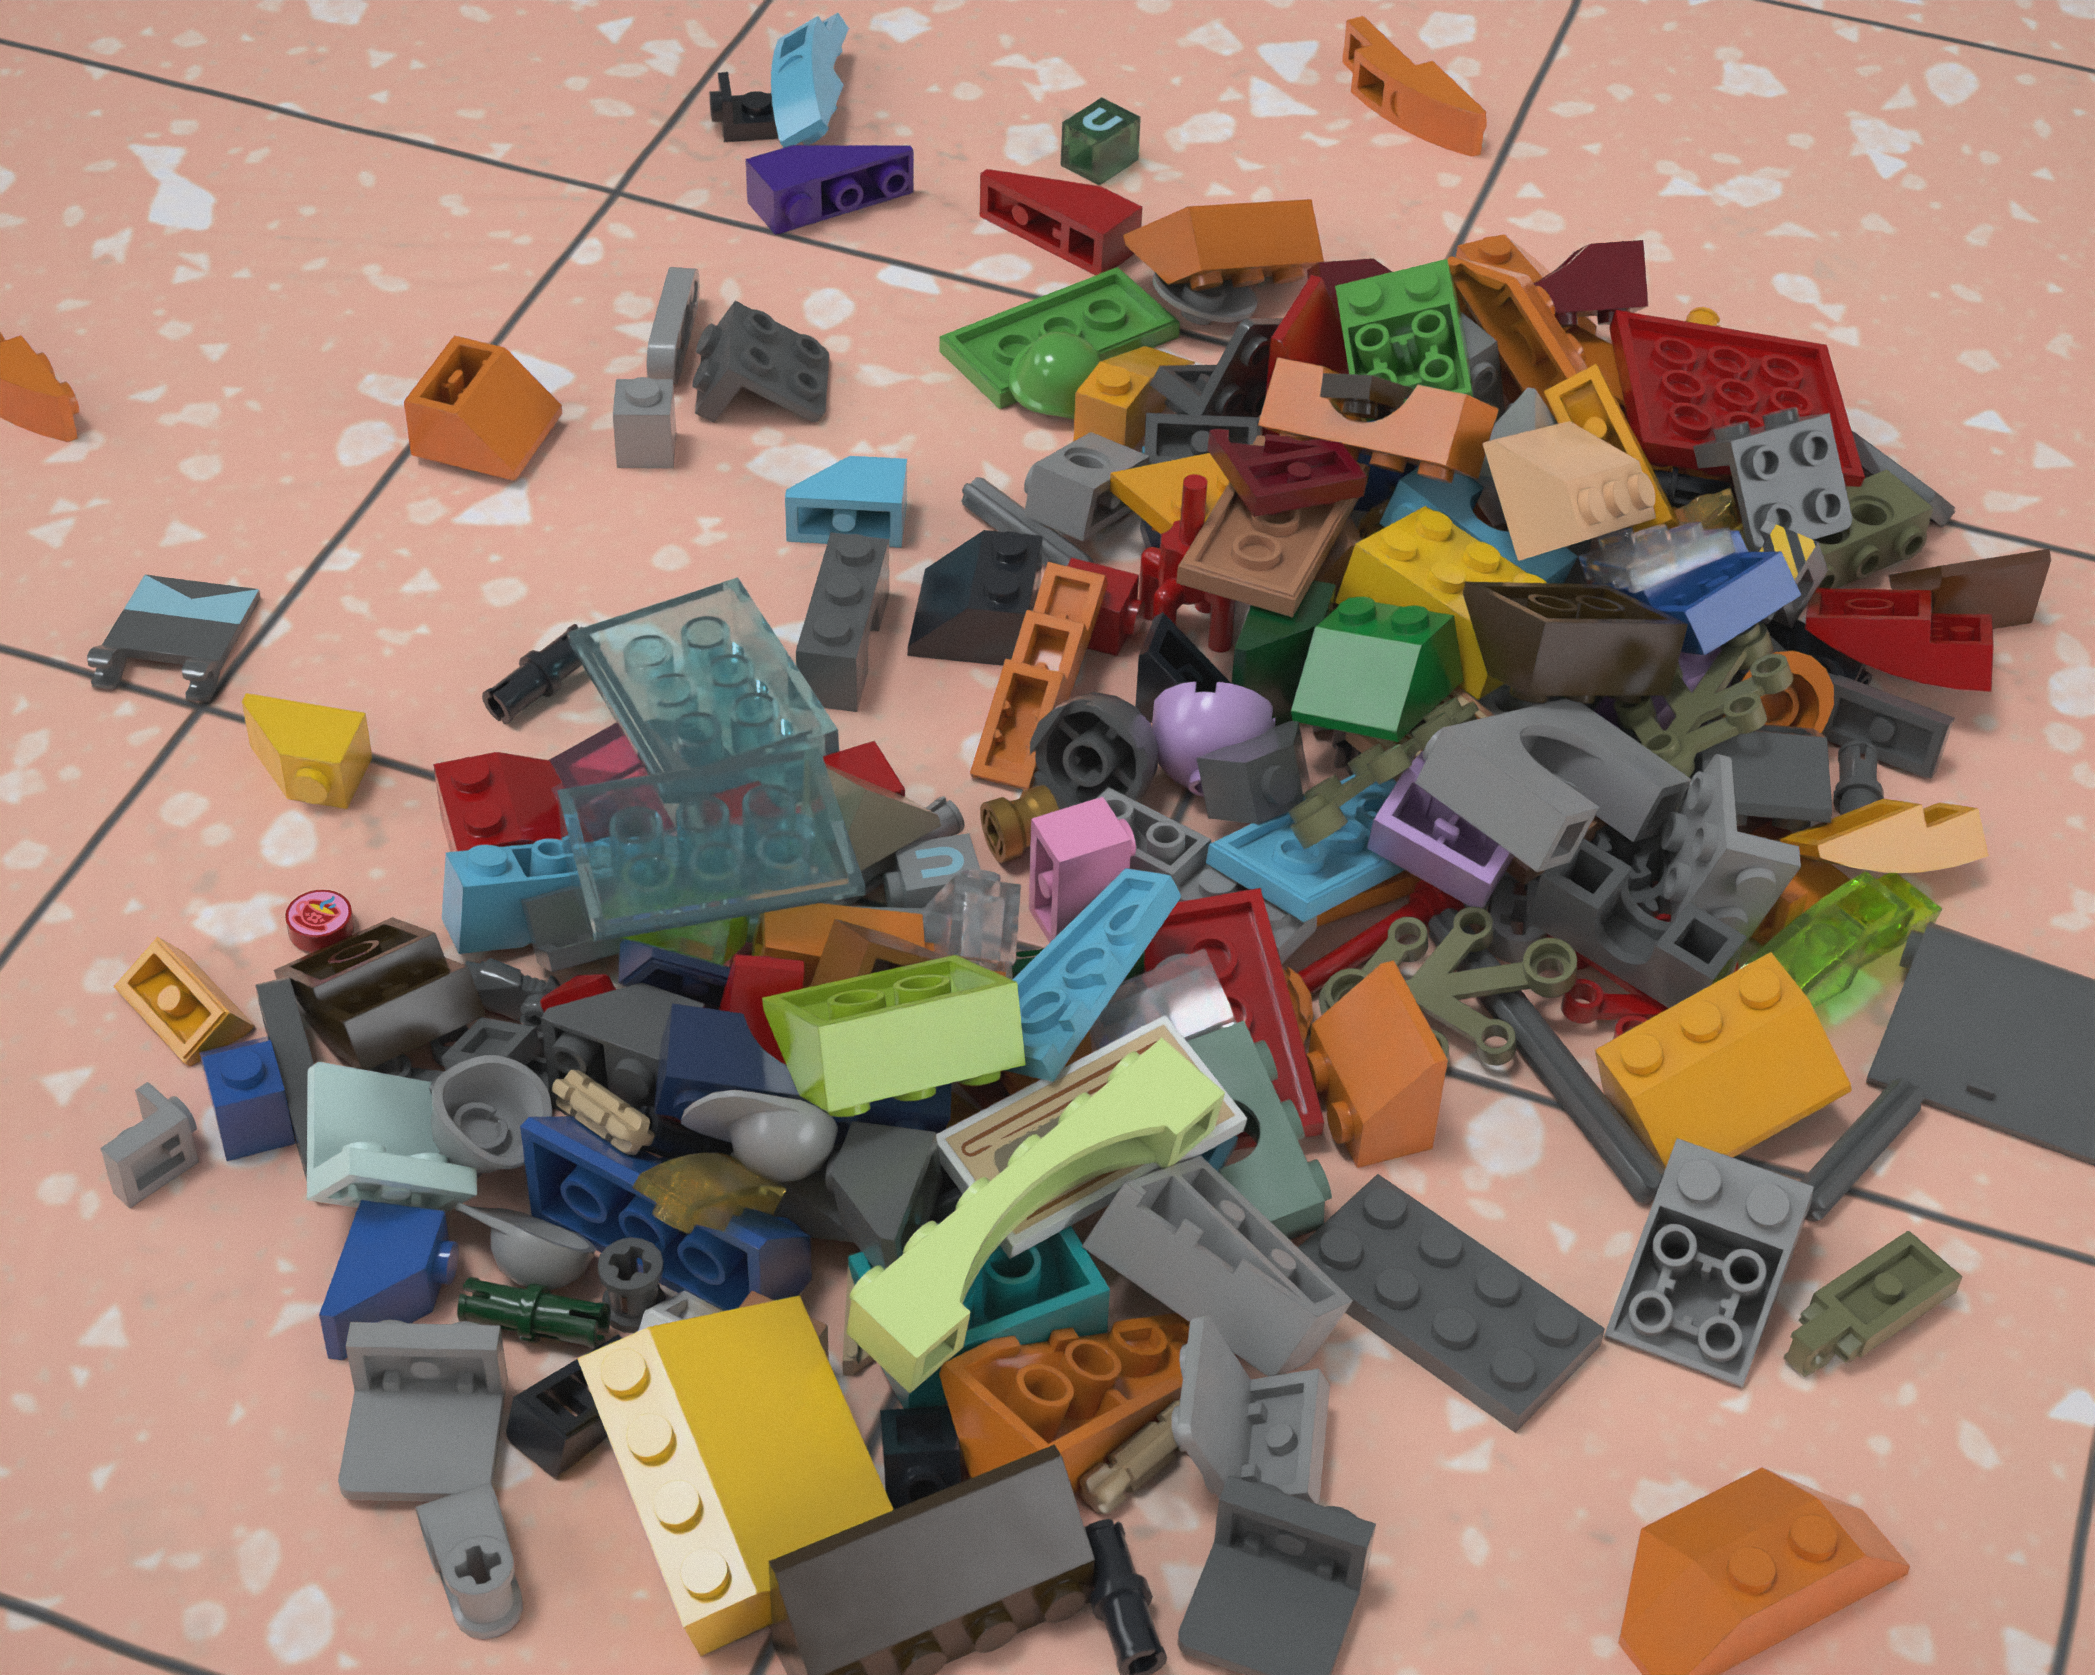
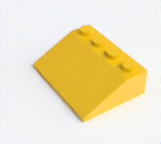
[577,1295,894,1656]

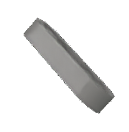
[647,267,700,384]

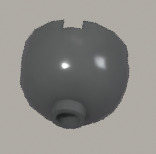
[1030,692,1158,810]

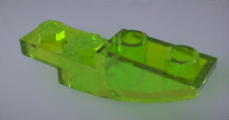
[1740,871,1943,1008]

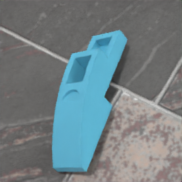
[771,12,849,148]

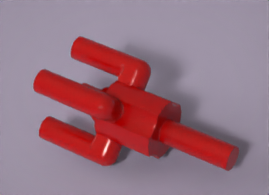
[1138,474,1236,653]

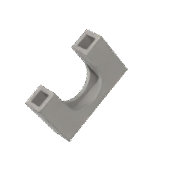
[1415,698,1692,872]

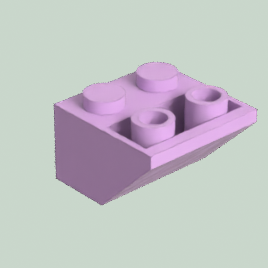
[1367,751,1515,908]

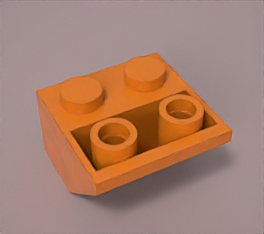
[404,335,562,481]

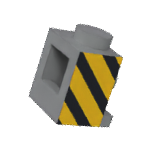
[1759,521,1828,628]

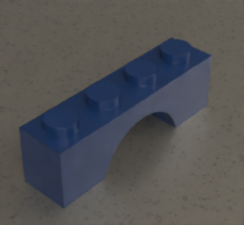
[654,1003,952,1144]

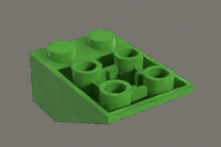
[1335,259,1473,422]

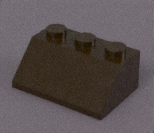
[1463,581,1688,704]

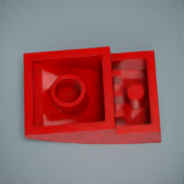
[1805,588,1994,692]

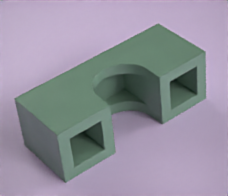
[1187,1021,1332,1240]

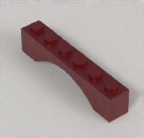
[1307,240,1649,328]

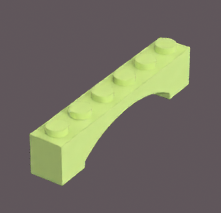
[846,1038,1225,1393]

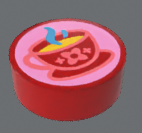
[285,890,354,953]

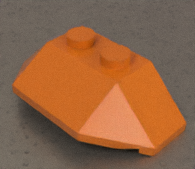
[1447,256,1587,424]
[1618,1467,1910,1675]

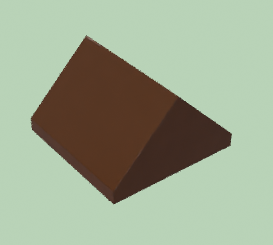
[1889,549,2051,629]

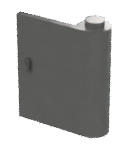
[1866,922,2095,1166]

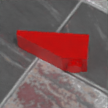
[979,169,1143,276]

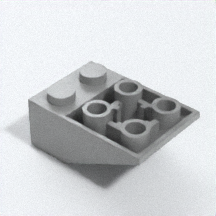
[1604,1138,1814,1388]

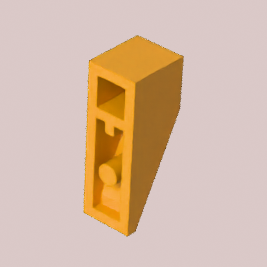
[1073,346,1195,449]
[1544,364,1682,556]

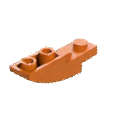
[1342,16,1487,157]
[0,332,79,442]

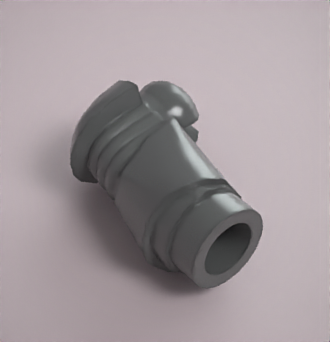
[465,958,561,1032]

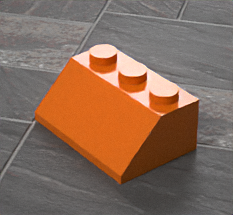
[1123,199,1324,291]

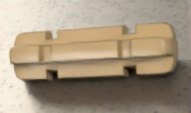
[552,1070,655,1155]
[1079,1400,1182,1514]

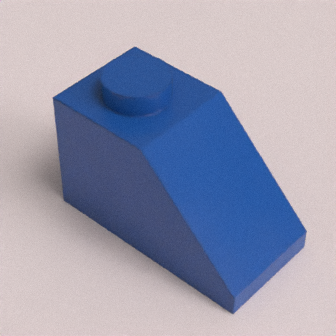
[199,1036,296,1161]
[319,1200,459,1360]

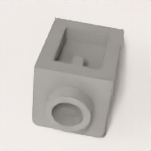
[101,1082,199,1208]

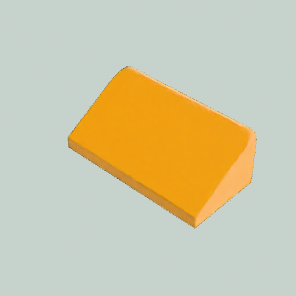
[113,936,255,1067]

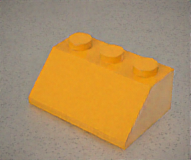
[1595,952,1852,1170]

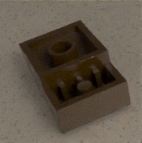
[273,917,486,1070]

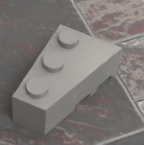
[1082,1156,1353,1377]

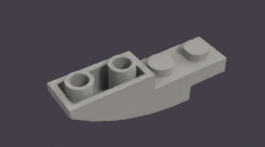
[1097,787,1317,964]

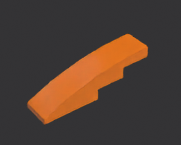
[970,562,1108,790]

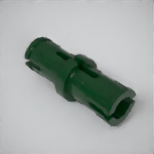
[457,1277,611,1349]

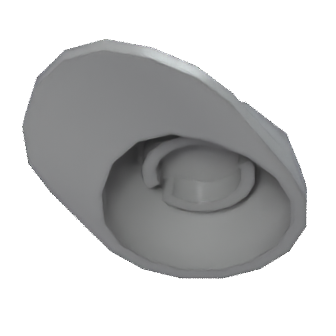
[681,1090,838,1183]
[455,1202,596,1291]

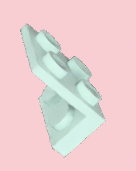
[307,1062,477,1213]

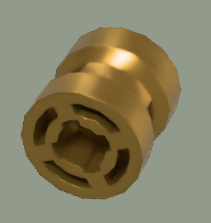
[980,785,1059,863]

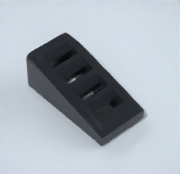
[506,1334,622,1477]

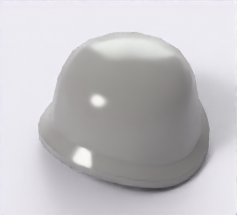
[430,1055,552,1173]

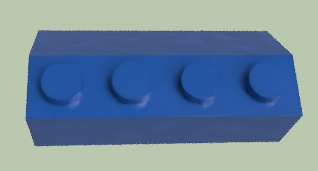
[520,1116,812,1311]

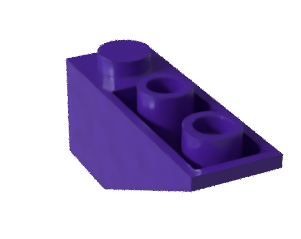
[746,145,914,235]

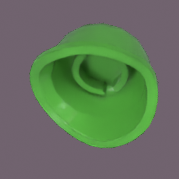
[1008,332,1101,419]

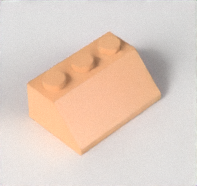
[1482,421,1656,561]

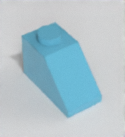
[785,456,907,548]

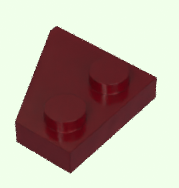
[1207,429,1367,517]

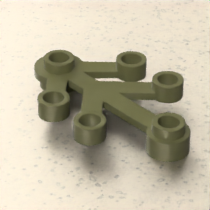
[1614,622,1793,777]
[1288,697,1479,849]
[1319,906,1577,1066]

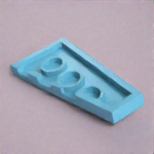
[1004,868,1182,1082]

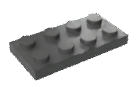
[1298,1174,1605,1433]

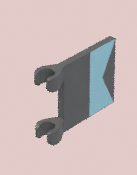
[87,574,260,702]

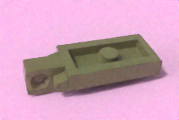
[1783,1231,1963,1377]

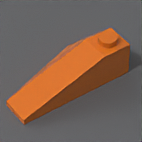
[939,1313,1237,1494]

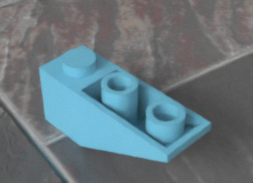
[441,832,652,954]

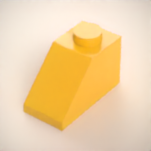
[242,693,373,809]

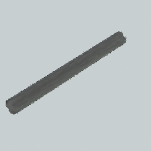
[1428,908,1665,1204]

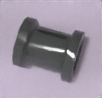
[597,1237,667,1333]

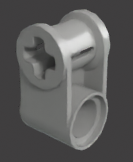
[416,1482,523,1639]

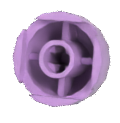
[1152,682,1275,797]

